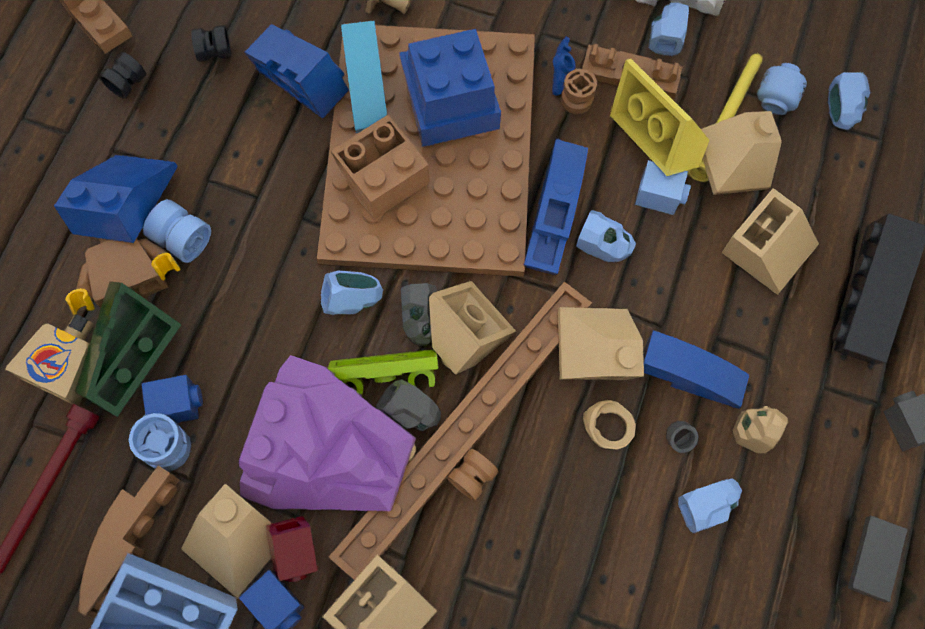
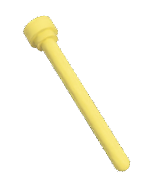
[687,54,762,182]

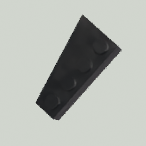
[833,213,925,365]

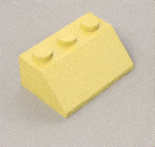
[610,59,709,176]

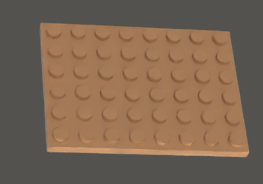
[317,23,535,277]

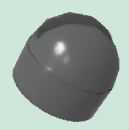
[665,421,698,453]

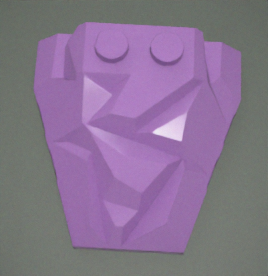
[239,355,416,511]

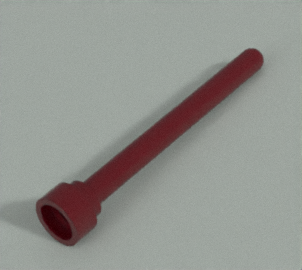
[0,404,100,575]

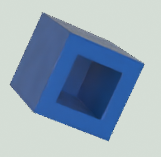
[142,375,203,423]
[239,570,305,629]

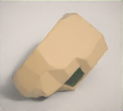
[732,406,788,453]

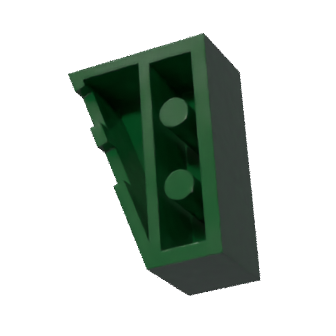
[75,281,181,417]

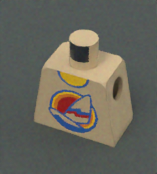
[5,314,94,406]

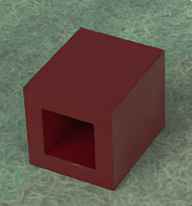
[265,516,318,582]

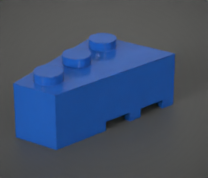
[245,24,349,119]

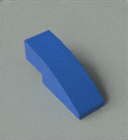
[643,330,749,409]

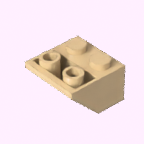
[722,188,819,295]
[322,555,437,629]

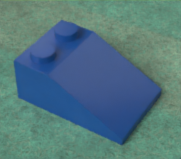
[54,155,178,243]

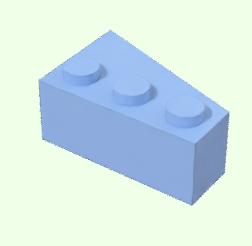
[90,553,237,629]

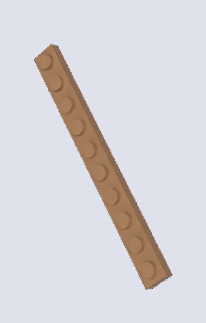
[329,282,592,580]

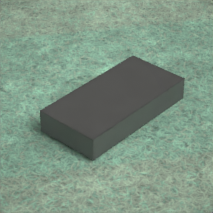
[848,515,908,603]

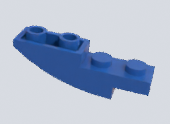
[524,139,588,276]

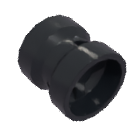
[191,25,231,62]
[99,52,147,99]

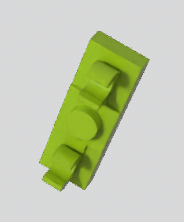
[328,349,438,395]

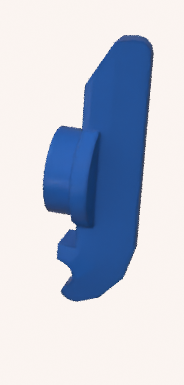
[552,36,575,96]

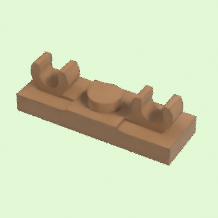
[582,44,682,100]

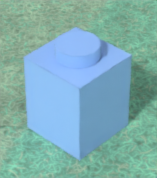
[635,160,691,215]

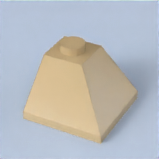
[701,111,782,195]
[429,281,516,375]
[558,307,644,380]
[181,484,272,599]

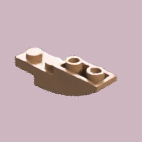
[59,0,133,54]
[79,465,179,617]

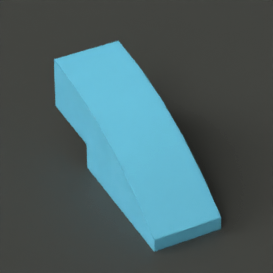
[341,21,387,133]

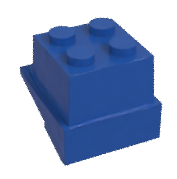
[399,29,501,147]

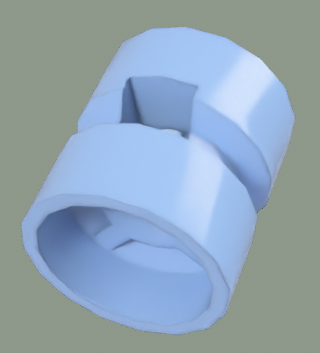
[143,199,211,263]
[129,413,191,472]

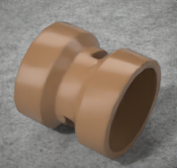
[561,69,597,114]
[447,448,499,501]

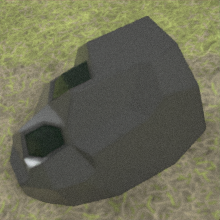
[401,283,437,346]
[376,379,441,431]

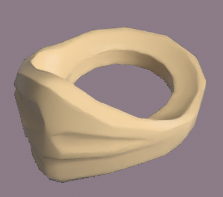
[583,400,636,450]

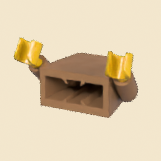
[66,238,180,315]

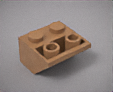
[331,114,430,220]

